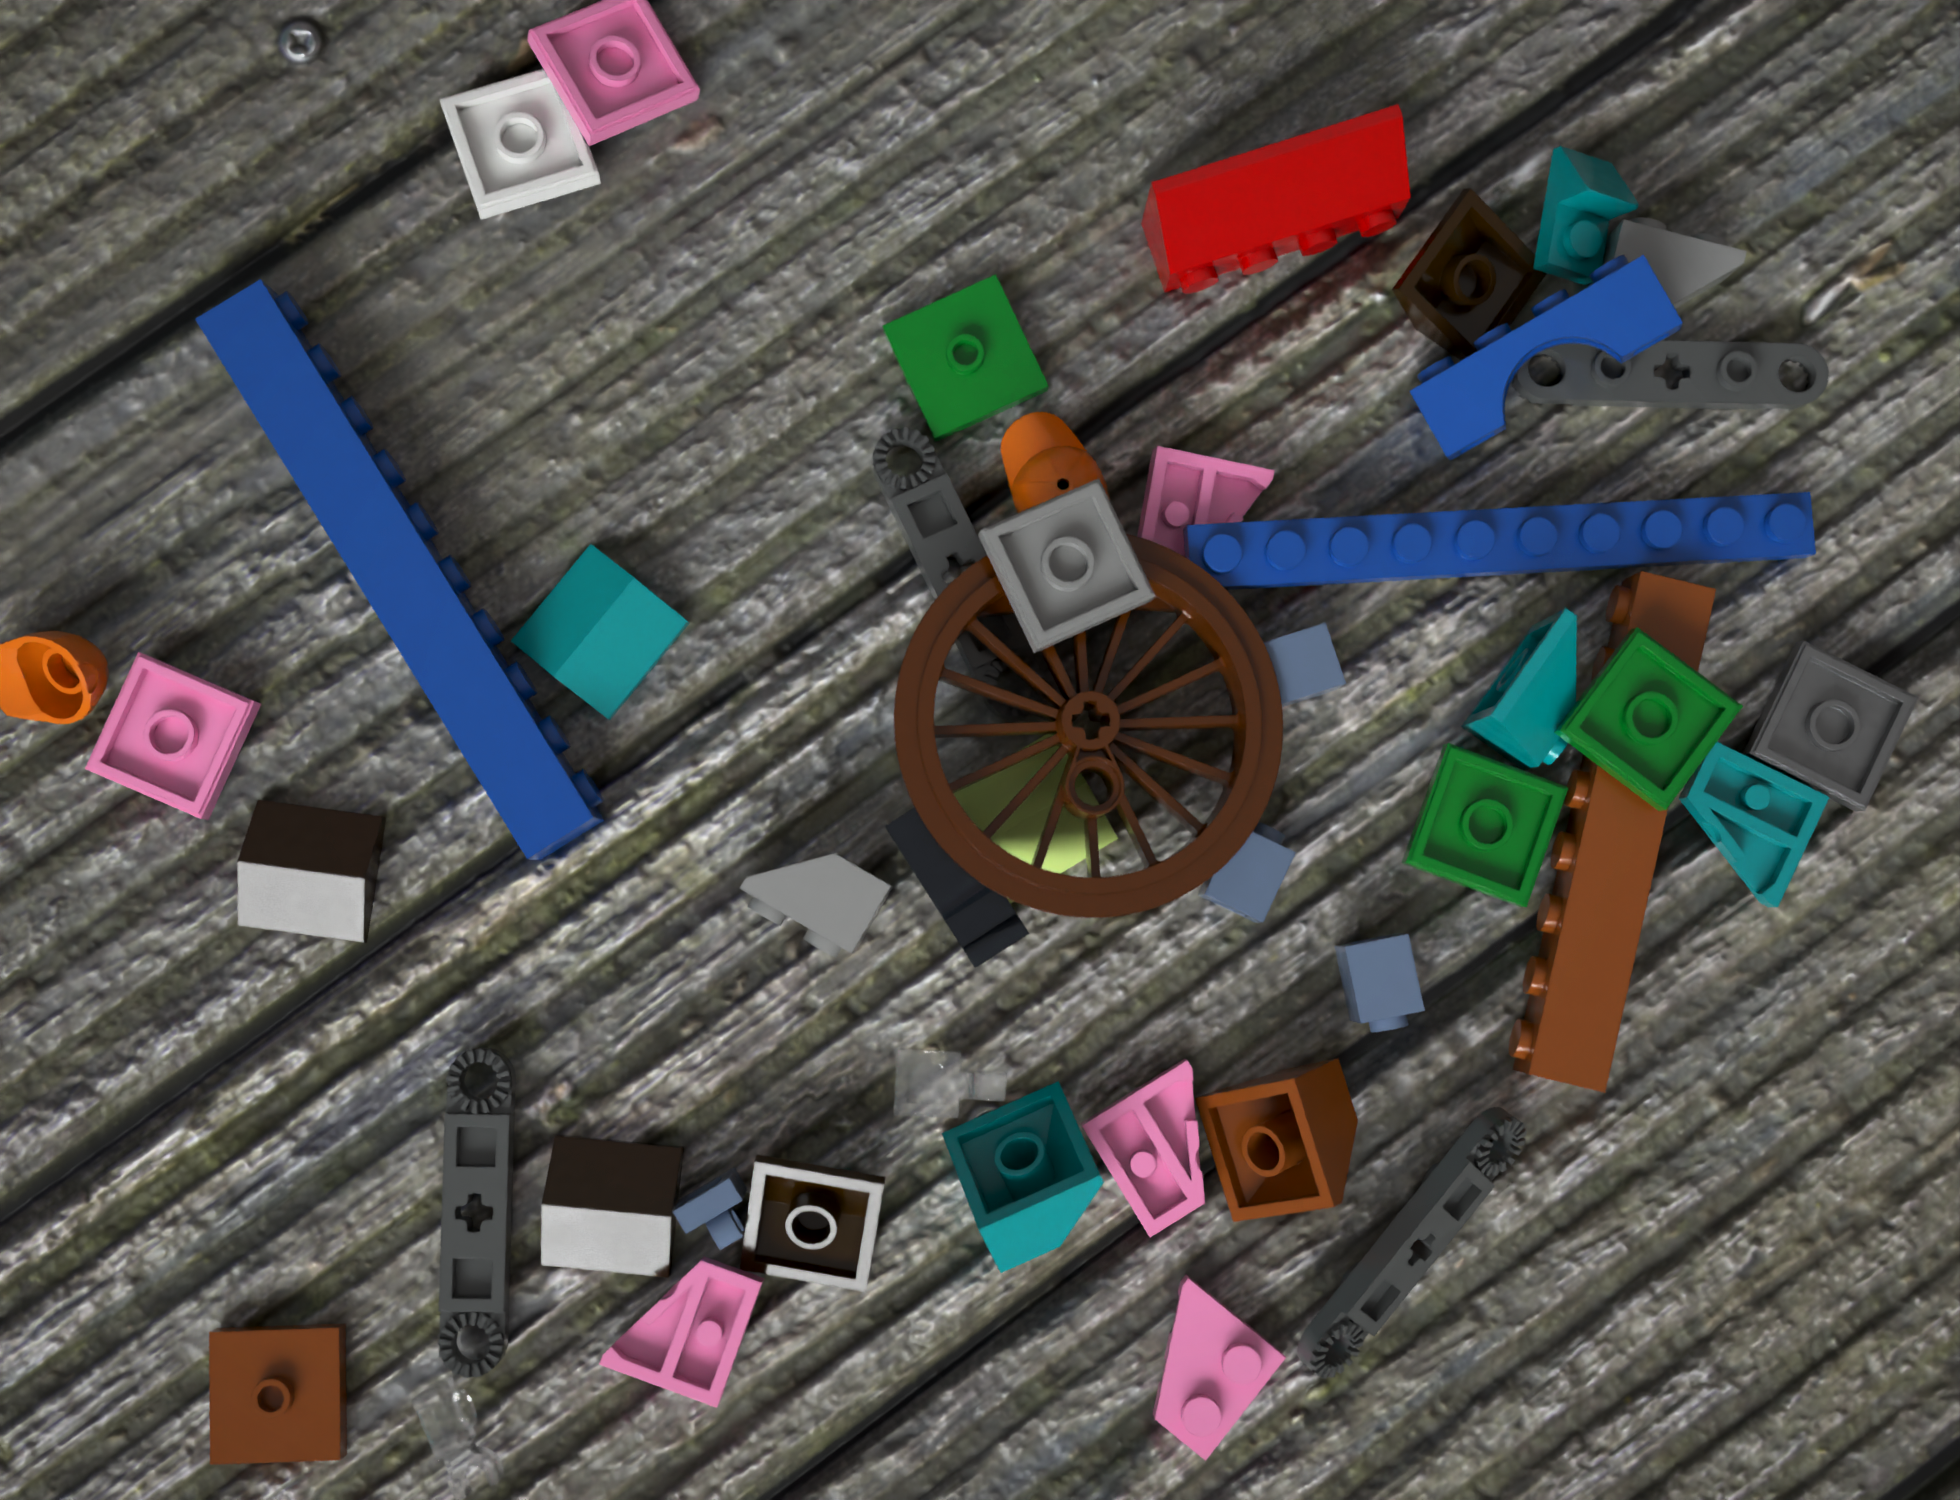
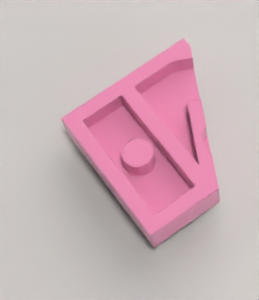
[1137,446,1275,557]
[1080,1059,1205,1238]
[599,1256,765,1408]
[1153,1274,1286,1461]

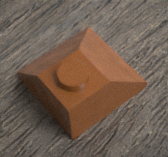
[1195,1058,1358,1222]

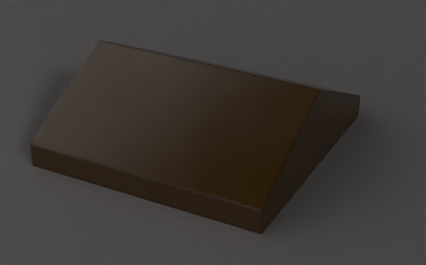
[1392,188,1547,361]
[237,800,387,943]
[541,1135,684,1278]
[740,1154,886,1292]

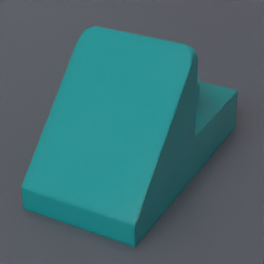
[1533,146,1639,285]

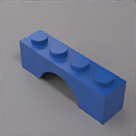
[1410,255,1683,461]

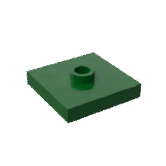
[882,274,1049,442]
[1554,627,1743,811]
[1402,743,1569,907]

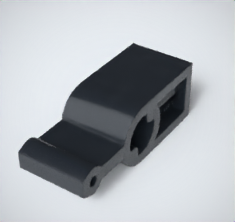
[885,807,1029,968]

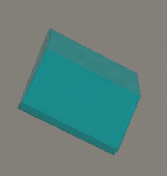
[511,544,689,720]

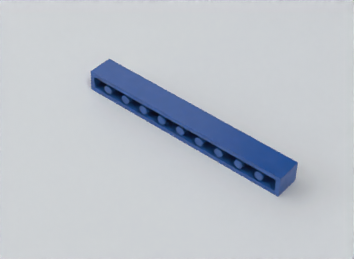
[195,279,604,861]

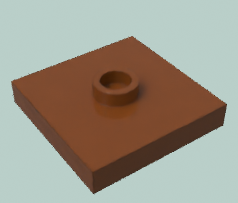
[209,1323,347,1465]

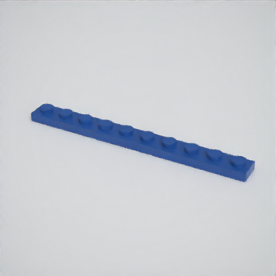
[1183,492,1816,590]

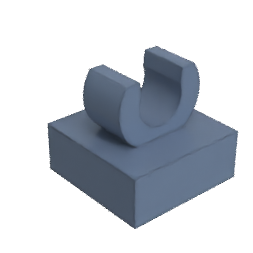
[673,1167,747,1250]

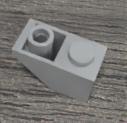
[1602,217,1747,309]
[739,853,893,958]

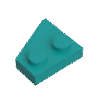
[1679,742,1829,907]

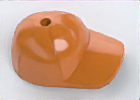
[1001,412,1110,513]
[0,631,109,724]

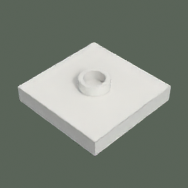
[439,69,601,220]

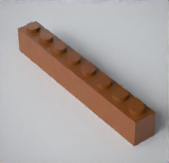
[1509,571,1716,1093]

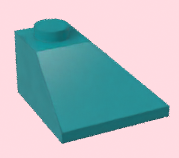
[1461,608,1577,770]
[942,1081,1104,1273]

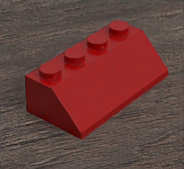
[1141,104,1411,294]

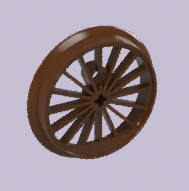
[894,534,1283,918]

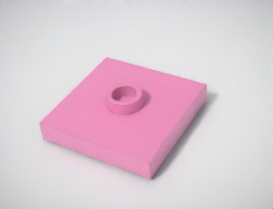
[528,0,700,146]
[85,652,261,820]

